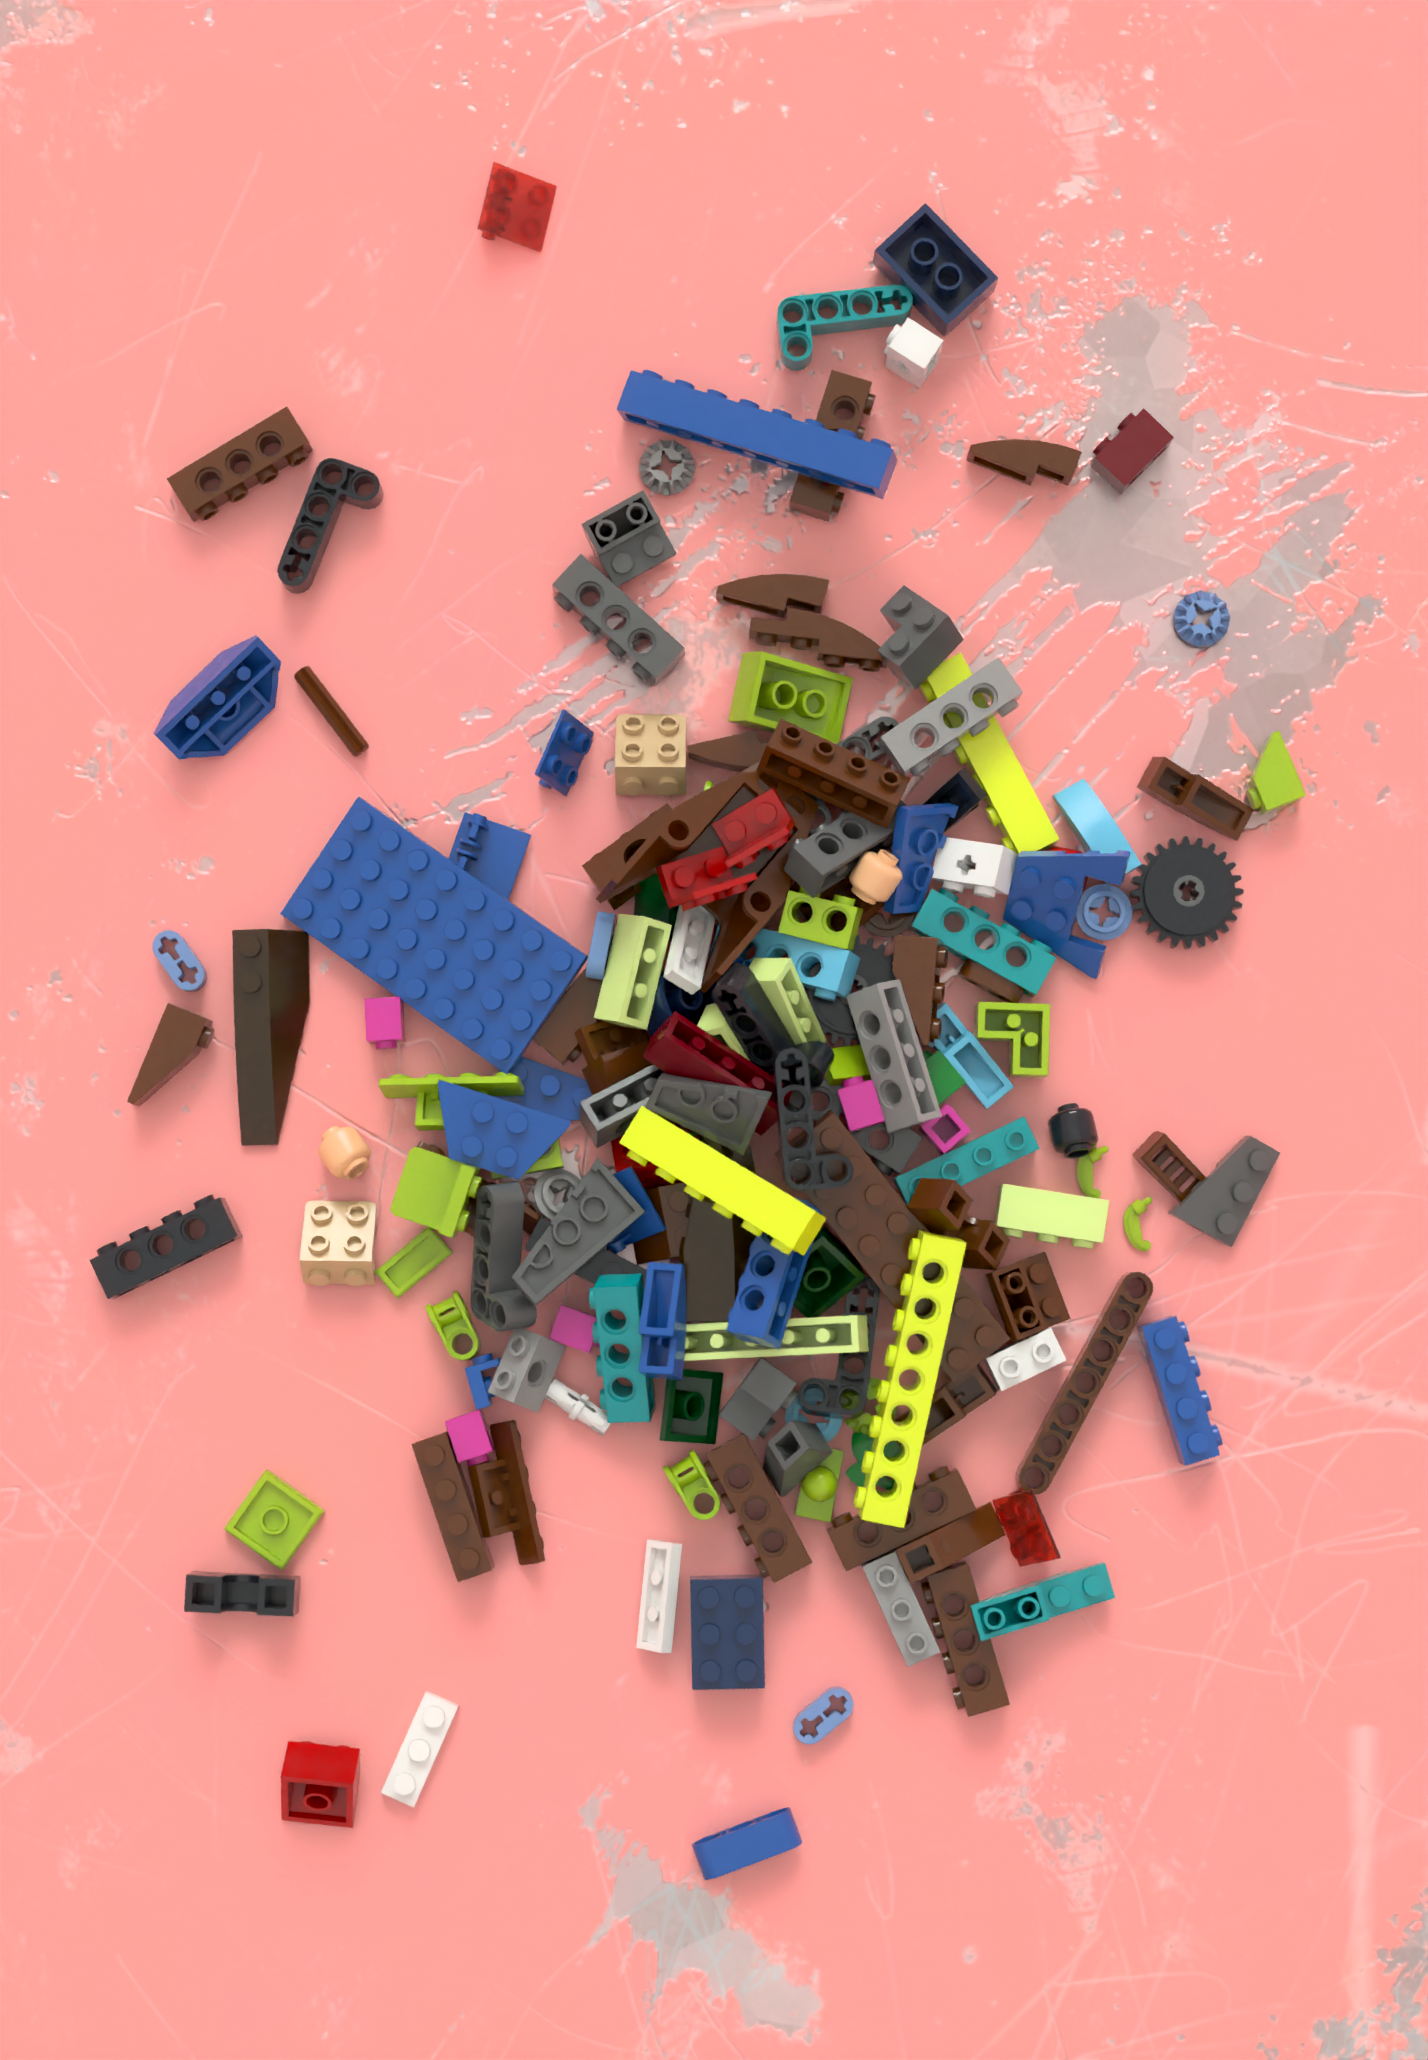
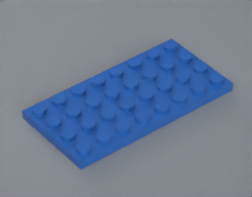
[280,797,589,1074]

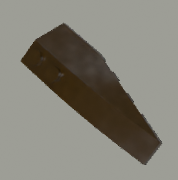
[232,929,311,1146]
[679,1135,764,1322]

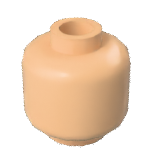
[849,849,903,905]
[318,1126,371,1180]

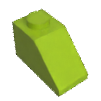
[1246,730,1306,816]

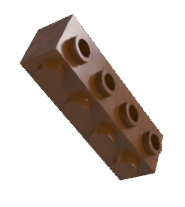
[757,719,910,829]

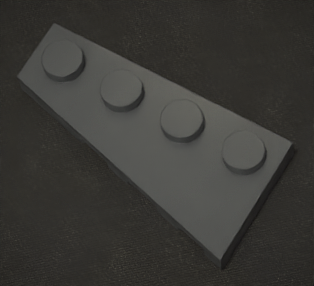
[511,1158,645,1306]

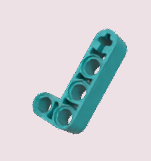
[777,285,913,371]

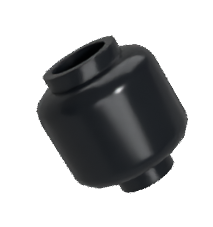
[1048,1103,1098,1159]

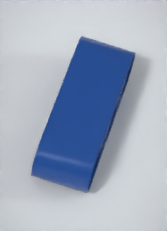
[692,1807,803,1880]

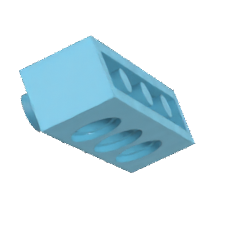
[708,924,860,1001]

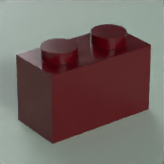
[1091,408,1174,495]

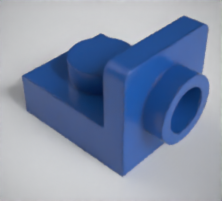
[465,1353,501,1410]

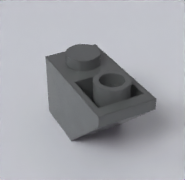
[763,1420,833,1497]

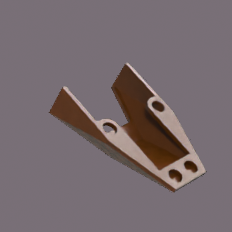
[596,761,819,993]

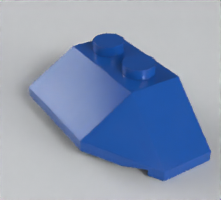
[153,635,281,759]

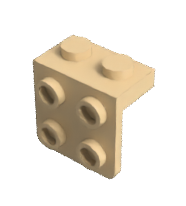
[615,714,686,796]
[299,1201,377,1287]

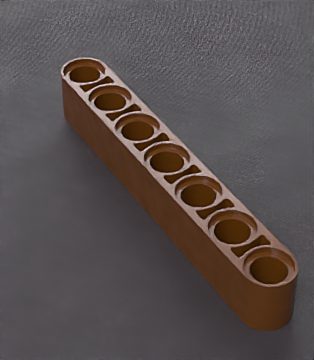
[1015,1272,1153,1495]

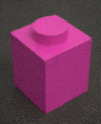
[364,997,405,1050]
[836,1076,885,1133]
[918,1104,971,1156]
[549,1304,600,1353]
[445,1409,495,1466]

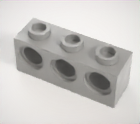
[861,1549,941,1667]

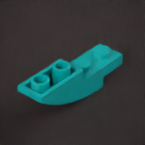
[970,1562,1115,1641]

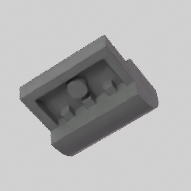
[581,490,677,587]

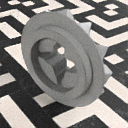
[639,439,695,496]
[532,1169,581,1220]

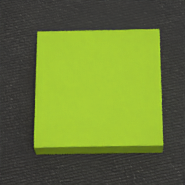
[224,1469,325,1570]

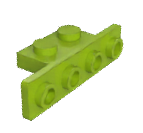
[379,1072,525,1131]

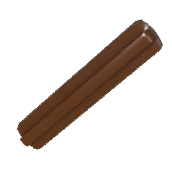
[294,666,369,757]

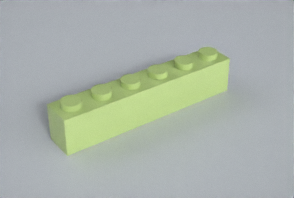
[684,1315,869,1361]

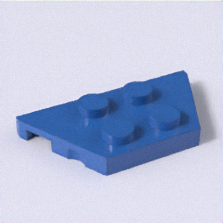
[438,1080,571,1180]

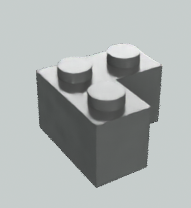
[877,585,964,690]
[719,1357,798,1441]

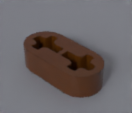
[958,958,1025,1003]

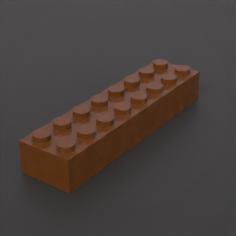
[774,1110,1011,1383]

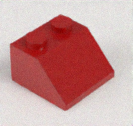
[281,1741,360,1828]

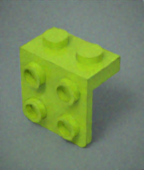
[390,1147,482,1238]

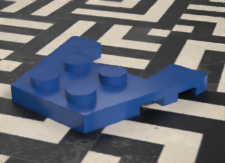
[1003,851,1131,979]

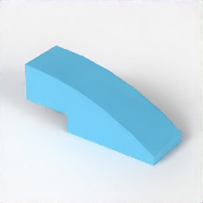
[1053,778,1141,885]
[914,1002,1014,1109]

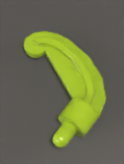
[1077,1146,1109,1198]
[1123,1197,1152,1251]

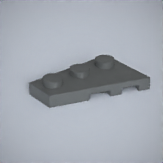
[645,1073,773,1155]
[1168,1135,1280,1247]

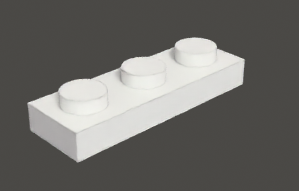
[663,905,715,995]
[636,1539,682,1653]
[381,1690,459,1808]

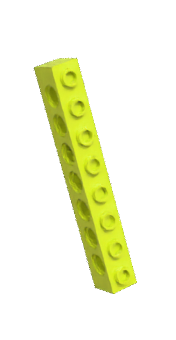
[854,1230,966,1528]

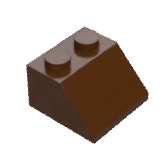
[633,1182,693,1265]

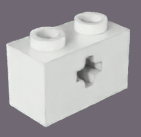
[884,318,944,389]
[932,837,1018,898]
[984,1327,1066,1391]

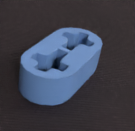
[585,911,616,980]
[152,930,207,992]
[793,1686,853,1744]

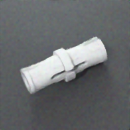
[545,1378,611,1436]

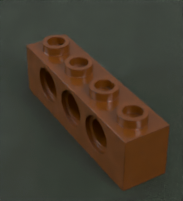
[789,370,876,522]
[167,406,313,522]
[703,1433,812,1583]
[826,1466,977,1571]
[921,1561,1010,1717]

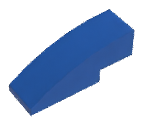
[639,1262,687,1380]

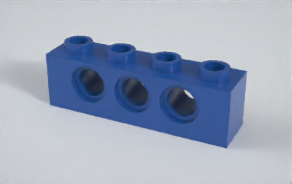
[726,1198,822,1349]

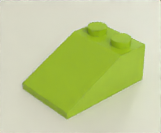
[728,651,853,744]

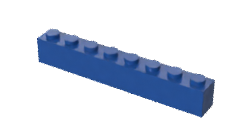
[617,370,897,499]

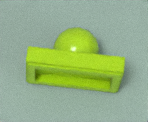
[795,1448,844,1522]

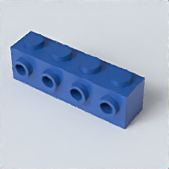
[1136,1316,1223,1466]

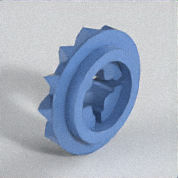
[1174,590,1231,647]
[1076,884,1132,940]

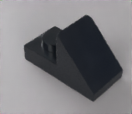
[923,768,987,834]

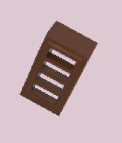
[1132,1131,1206,1203]

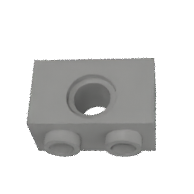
[488,1328,566,1413]

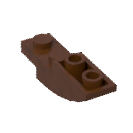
[749,608,887,672]

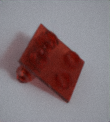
[477,162,557,252]
[992,1488,1061,1567]

